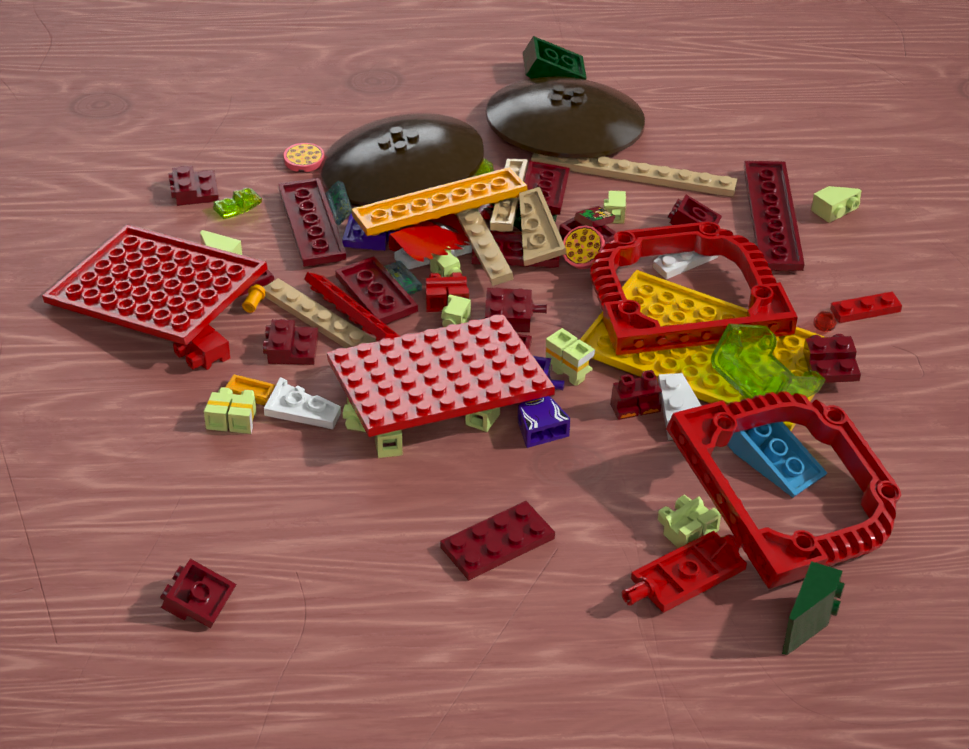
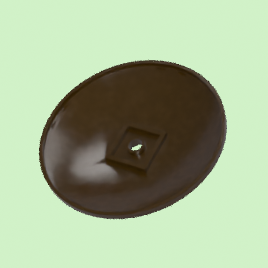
[486,77,645,159]
[321,113,484,206]

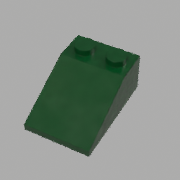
[522,36,587,80]
[782,561,845,655]

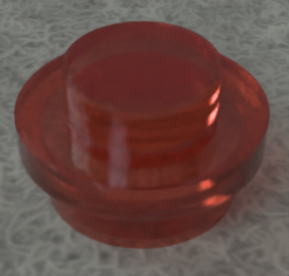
[813,311,837,332]

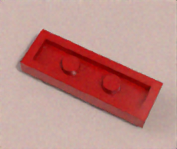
[830,291,902,323]

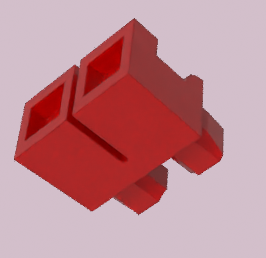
[426,272,469,312]
[173,324,231,370]

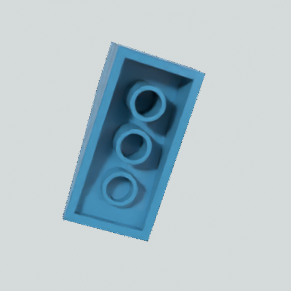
[728,422,827,498]

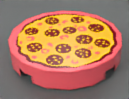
[283,143,324,172]
[563,225,605,269]

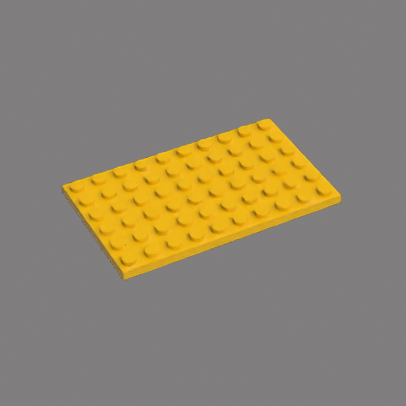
[580,270,824,431]

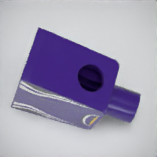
[518,396,570,448]

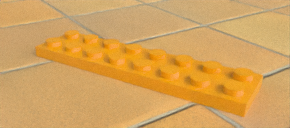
[352,167,527,236]

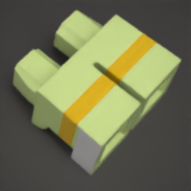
[546,328,595,386]
[204,387,256,434]

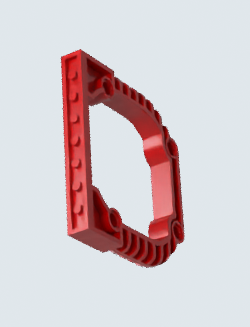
[590,222,798,355]
[666,391,901,589]

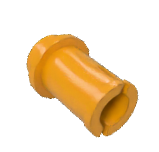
[242,284,266,313]

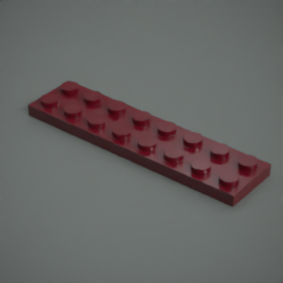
[744,161,805,271]

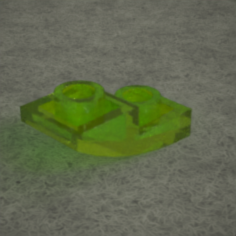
[213,188,262,219]

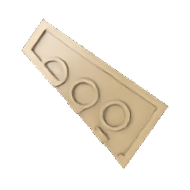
[519,187,566,266]

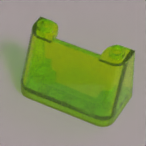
[711,324,826,399]

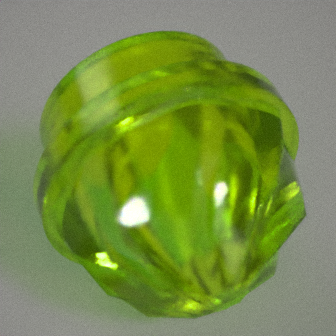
[475,159,494,176]

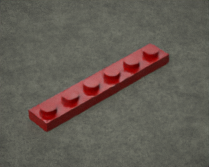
[304,272,400,341]

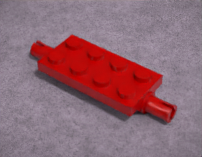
[621,530,747,613]

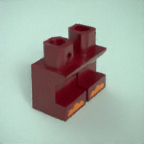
[610,370,662,420]

